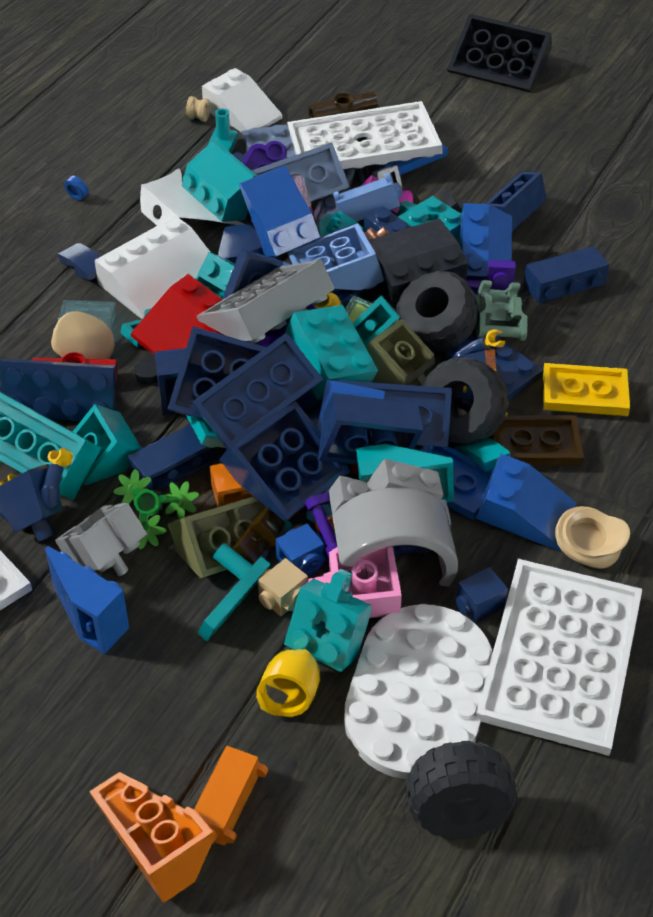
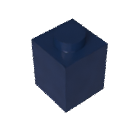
[456,567,508,623]

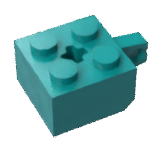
[398,196,461,245]
[284,569,372,672]

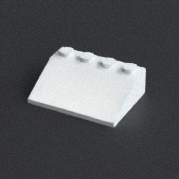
[94,216,210,319]

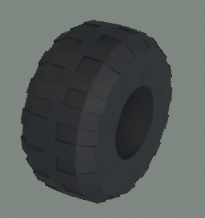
[396,271,479,352]
[423,357,509,444]
[406,741,517,839]

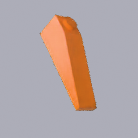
[89,772,215,903]

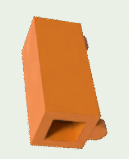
[194,745,269,846]

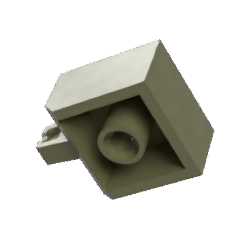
[366,319,435,386]

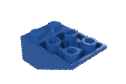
[45,546,129,655]

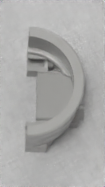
[329,459,458,587]

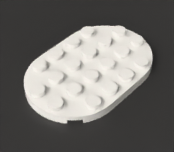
[344,604,493,779]

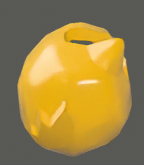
[256,649,320,717]

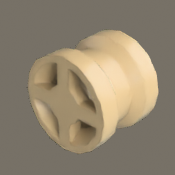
[186,96,210,122]

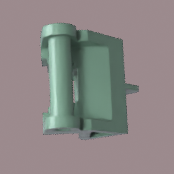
[474,280,527,341]

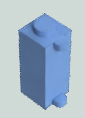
[333,173,403,222]

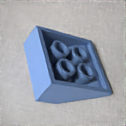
[287,223,384,290]

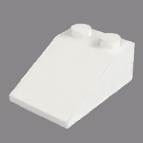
[202,68,282,132]

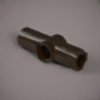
[308,91,378,118]

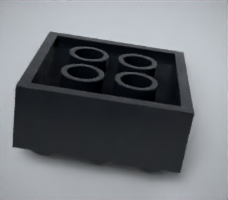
[368,218,468,304]

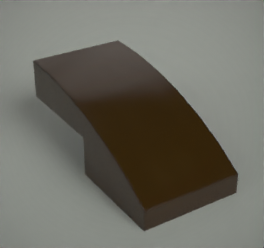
[233,507,292,565]

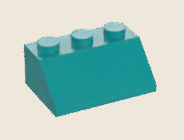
[182,141,257,222]

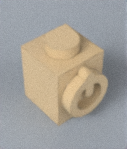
[258,558,308,616]

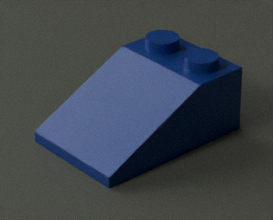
[239,165,321,256]
[476,454,576,552]

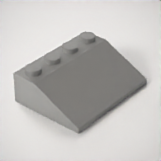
[196,259,335,343]

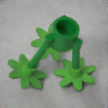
[114,469,199,550]

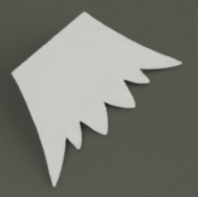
[140,168,246,226]

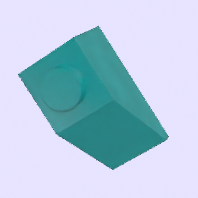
[353,296,400,347]

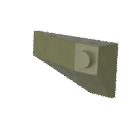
[168,496,295,578]

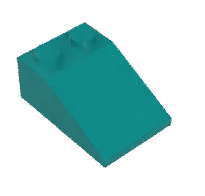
[356,444,454,502]

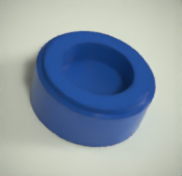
[64,176,89,201]

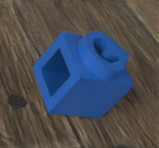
[276,524,326,576]

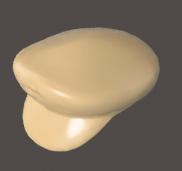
[51,311,115,359]
[555,506,630,569]

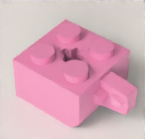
[308,546,402,618]

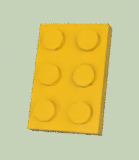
[543,363,630,416]

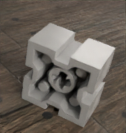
[55,503,147,576]

